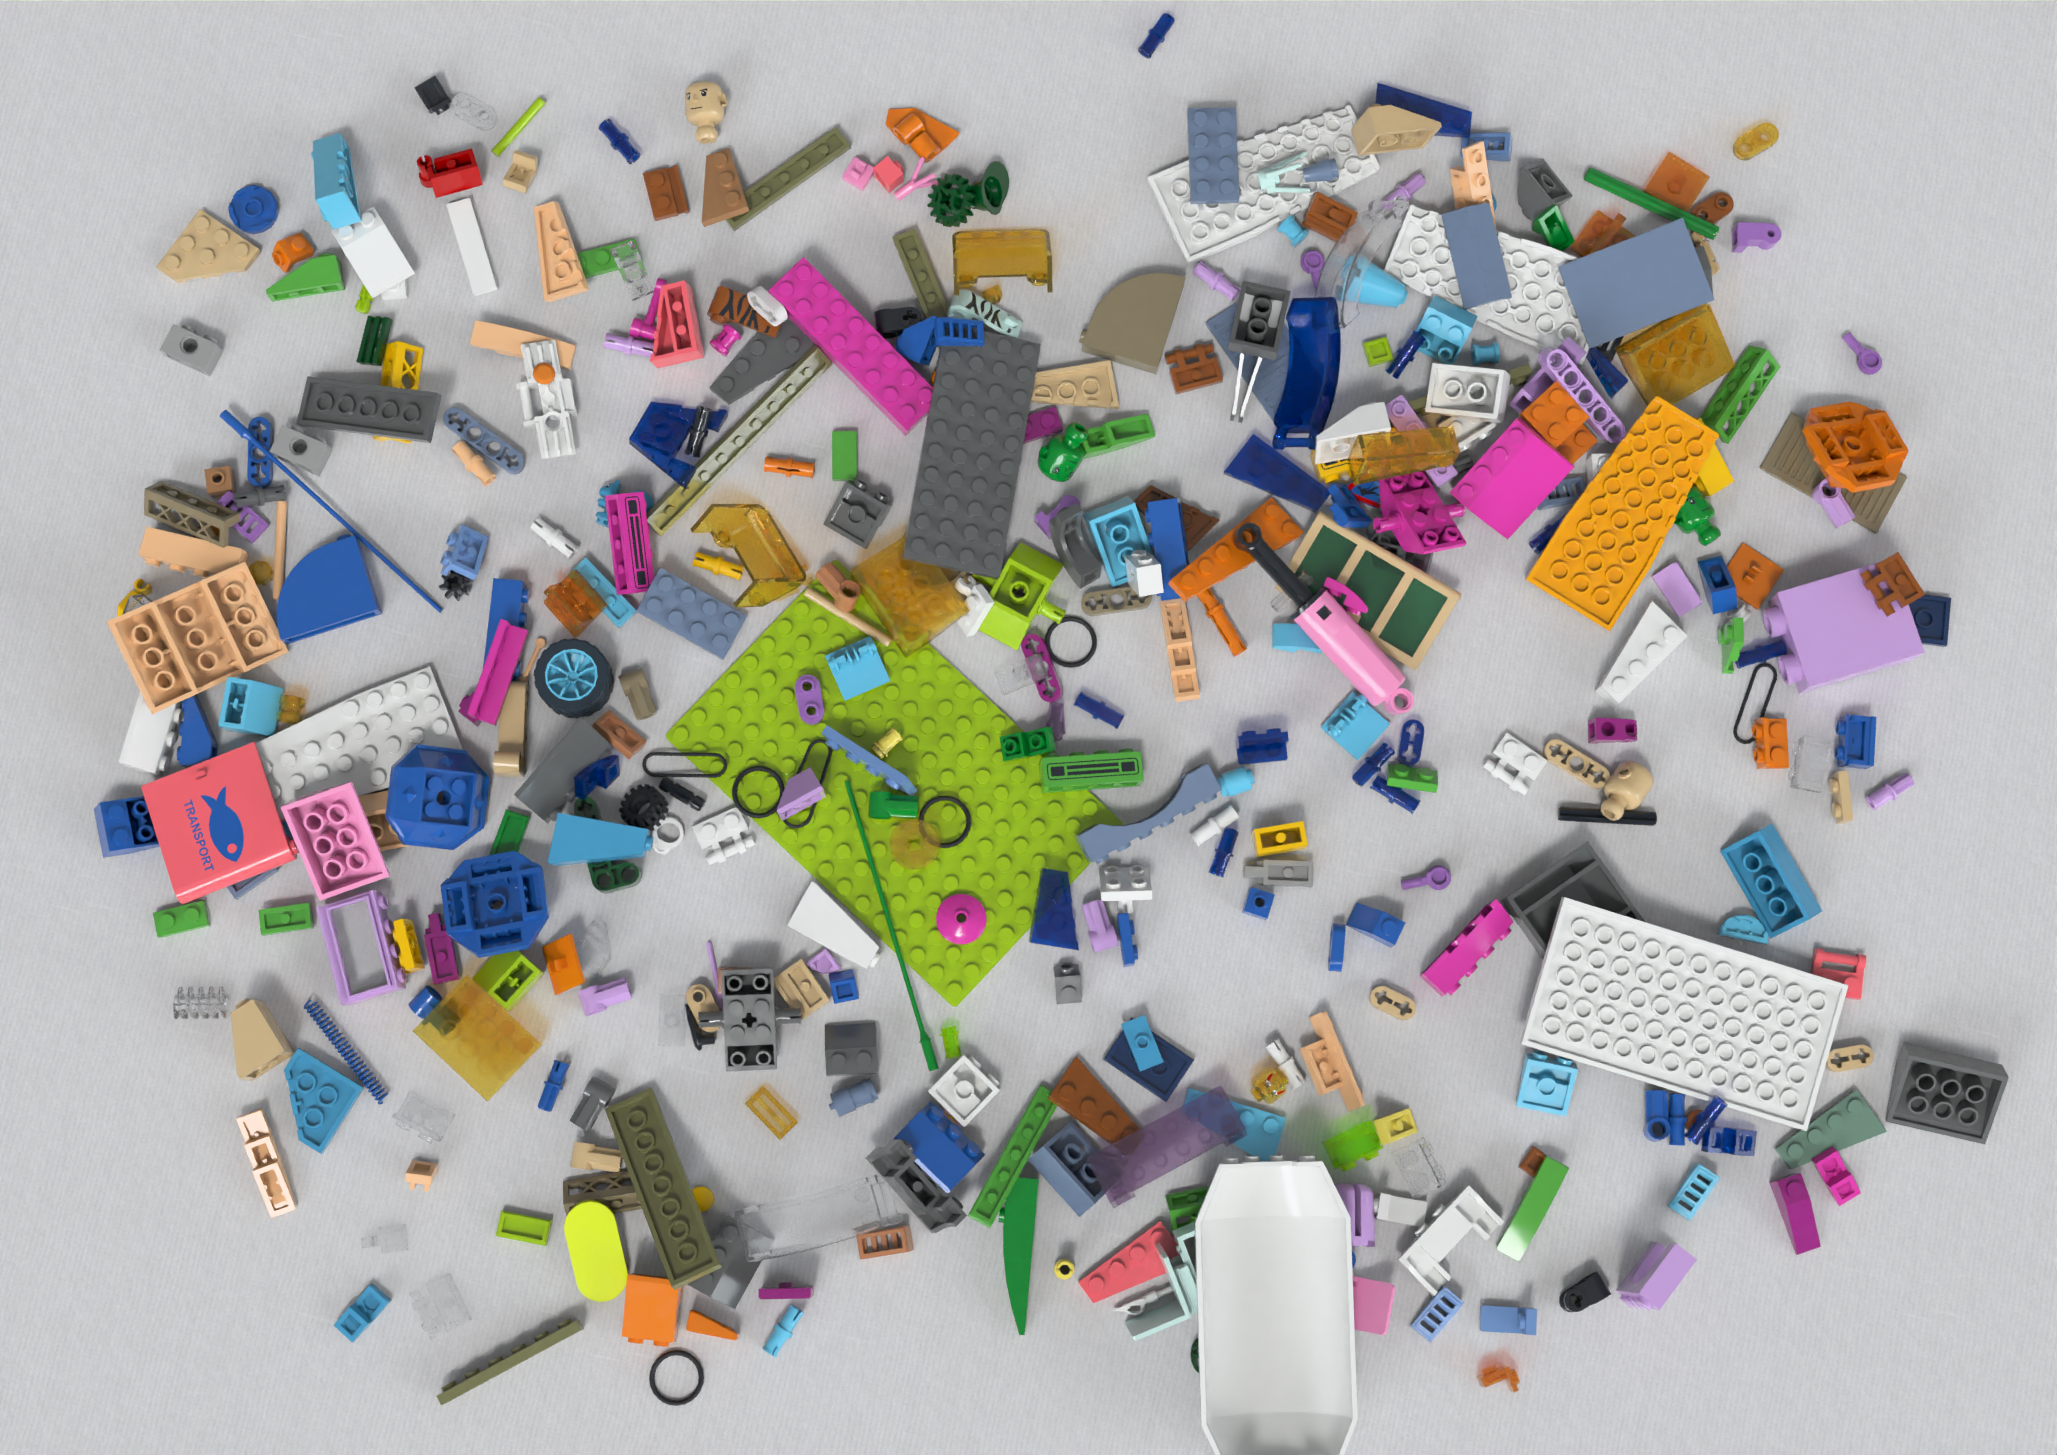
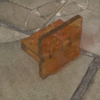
[1571,211,1635,257]
[543,569,607,638]

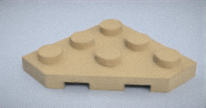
[156,209,261,283]

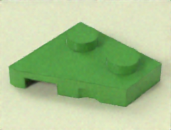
[1718,618,1744,674]

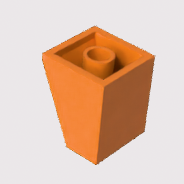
[622,1273,683,1347]

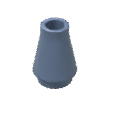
[1302,157,1339,183]

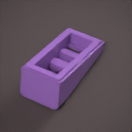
[217,491,269,544]

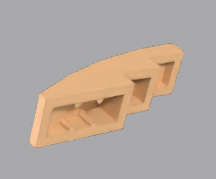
[470,320,576,370]
[1160,598,1200,702]
[236,1108,296,1218]

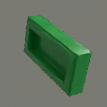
[489,809,531,855]

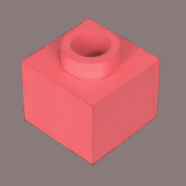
[873,156,904,193]

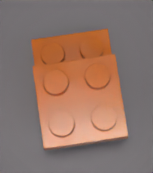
[1519,381,1598,464]

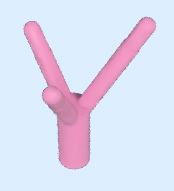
[894,157,938,201]

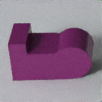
[1588,718,1637,744]

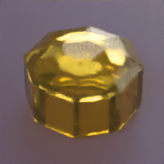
[249,560,274,586]

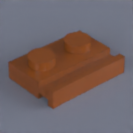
[643,165,689,221]
[1301,192,1358,246]

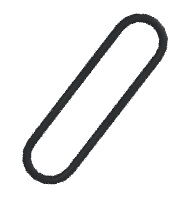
[1733,663,1777,744]
[642,752,727,778]

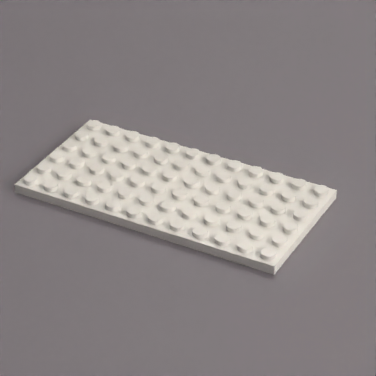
[1519,897,1849,1131]

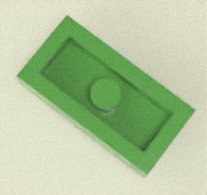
[1386,764,1438,793]
[153,901,210,938]
[258,903,314,936]

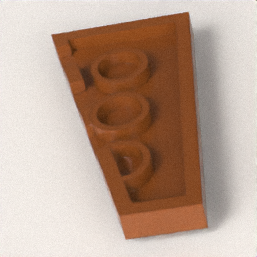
[1047,1056,1145,1158]

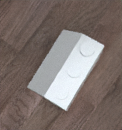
[119,692,184,777]

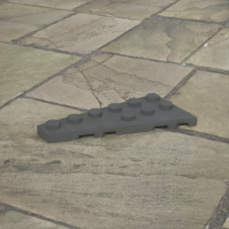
[709,318,816,405]

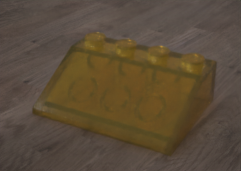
[1615,303,1735,406]
[850,536,969,658]
[413,975,543,1102]

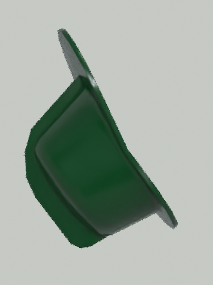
[971,161,1009,215]

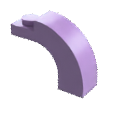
[1509,337,1587,414]

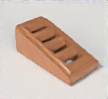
[856,1225,914,1260]

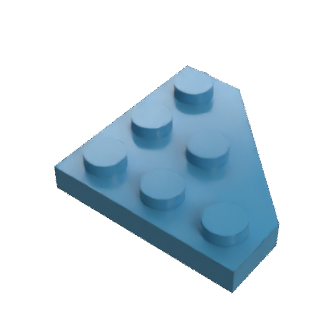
[284,1048,364,1154]

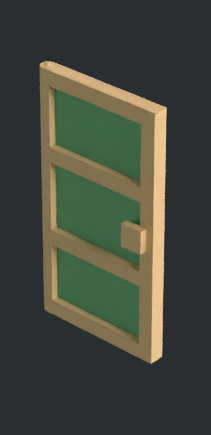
[1275,511,1462,671]

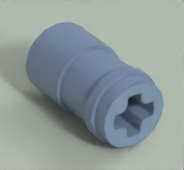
[829,1078,879,1117]

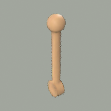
[518,638,546,682]

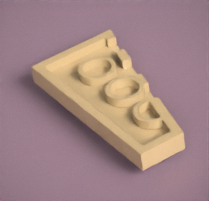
[1031,360,1119,409]

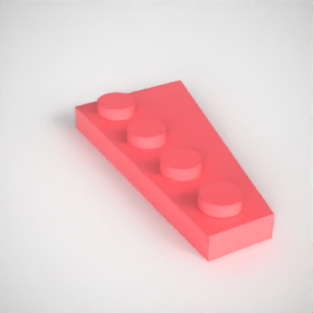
[1078,1221,1179,1303]

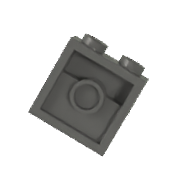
[823,479,893,549]

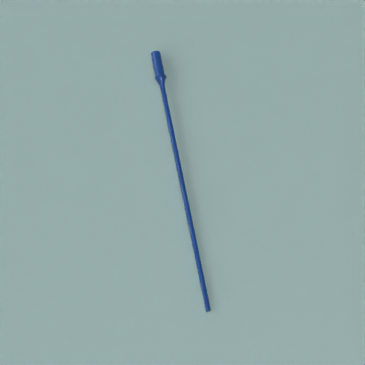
[220,410,443,613]

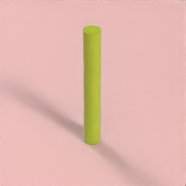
[491,97,546,157]

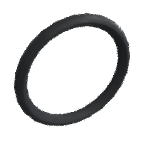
[1045,616,1097,668]
[732,766,785,818]
[918,796,971,848]
[649,1350,704,1406]

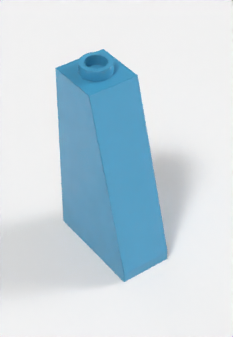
[548,813,653,866]

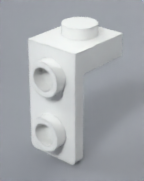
[1374,1193,1427,1227]

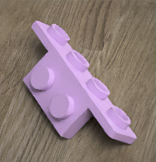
[1385,395,1457,487]

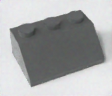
[688,1216,773,1309]

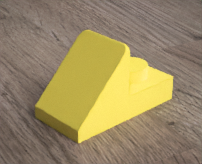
[1373,1108,1418,1145]

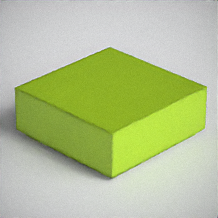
[1362,336,1393,368]

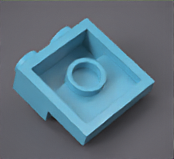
[1515,1050,1578,1117]

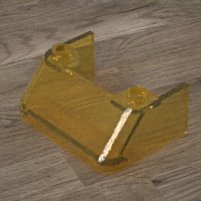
[952,229,1052,295]
[690,504,806,608]

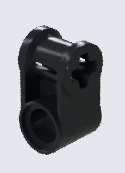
[874,307,922,339]
[1559,1271,1611,1313]

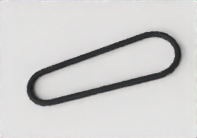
[783,739,832,828]

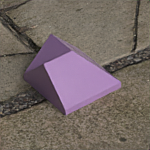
[777,767,826,821]

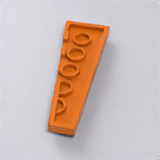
[1168,497,1304,602]

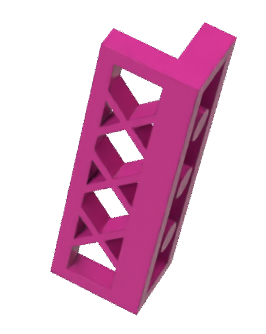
[467,619,529,726]

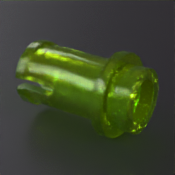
[939,1026,962,1059]

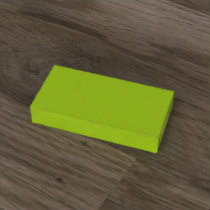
[496,1210,552,1246]

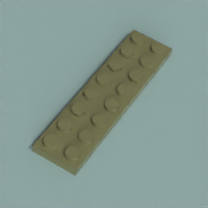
[605,1088,722,1290]

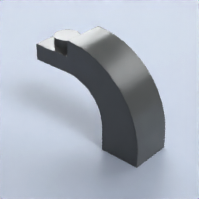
[1049,503,1102,589]

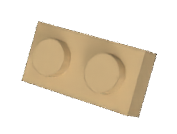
[1829,771,1853,824]

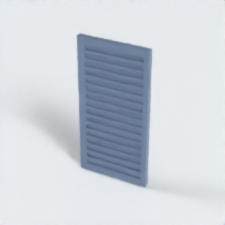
[1205,303,1334,430]

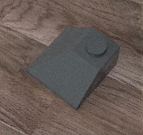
[1518,159,1573,222]

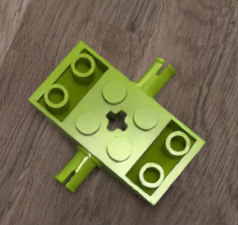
[972,542,1066,651]

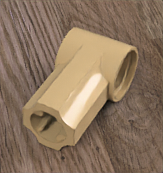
[570,1142,623,1172]

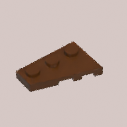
[1134,485,1220,552]

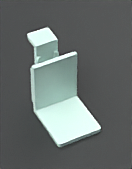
[1125,1222,1197,1341]

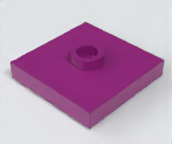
[759,1282,813,1299]

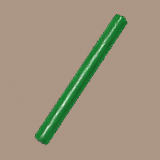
[1584,168,1719,240]

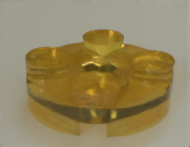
[890,819,941,869]

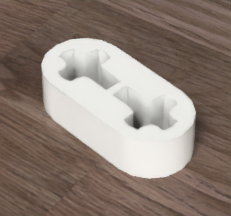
[747,286,788,326]

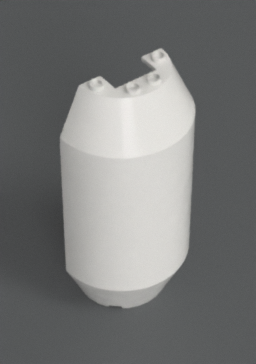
[1195,1155,1358,1455]

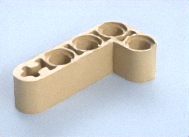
[493,681,528,777]

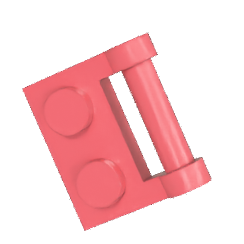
[1811,948,1866,1000]

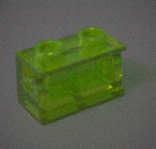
[1322,1120,1383,1172]

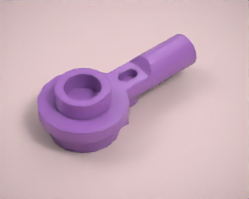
[1300,250,1327,299]
[1842,332,1882,375]
[1401,865,1451,890]

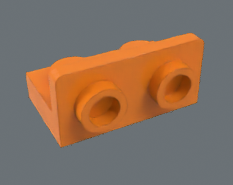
[1752,717,1789,769]

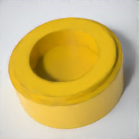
[692,1186,714,1212]

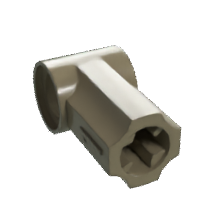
[618,667,657,721]

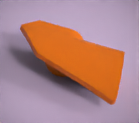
[885,108,959,163]

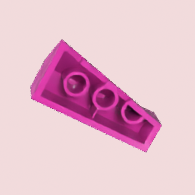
[1420,899,1513,997]

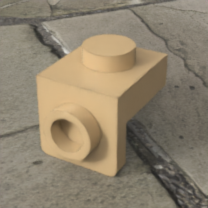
[503,150,537,194]

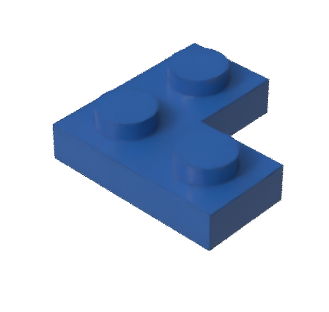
[1327,483,1372,528]

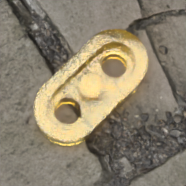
[1733,123,1779,161]

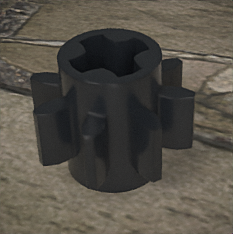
[439,570,472,601]

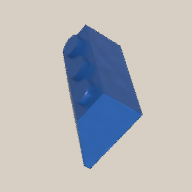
[892,1101,985,1194]

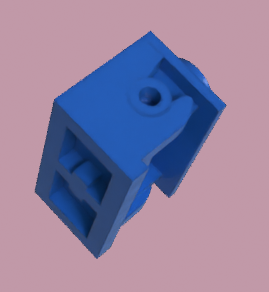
[1834,714,1877,769]

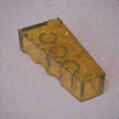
[1347,426,1460,485]

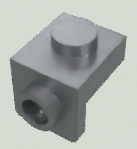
[1053,963,1082,1004]

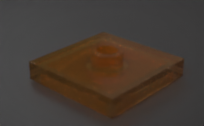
[1643,152,1710,212]

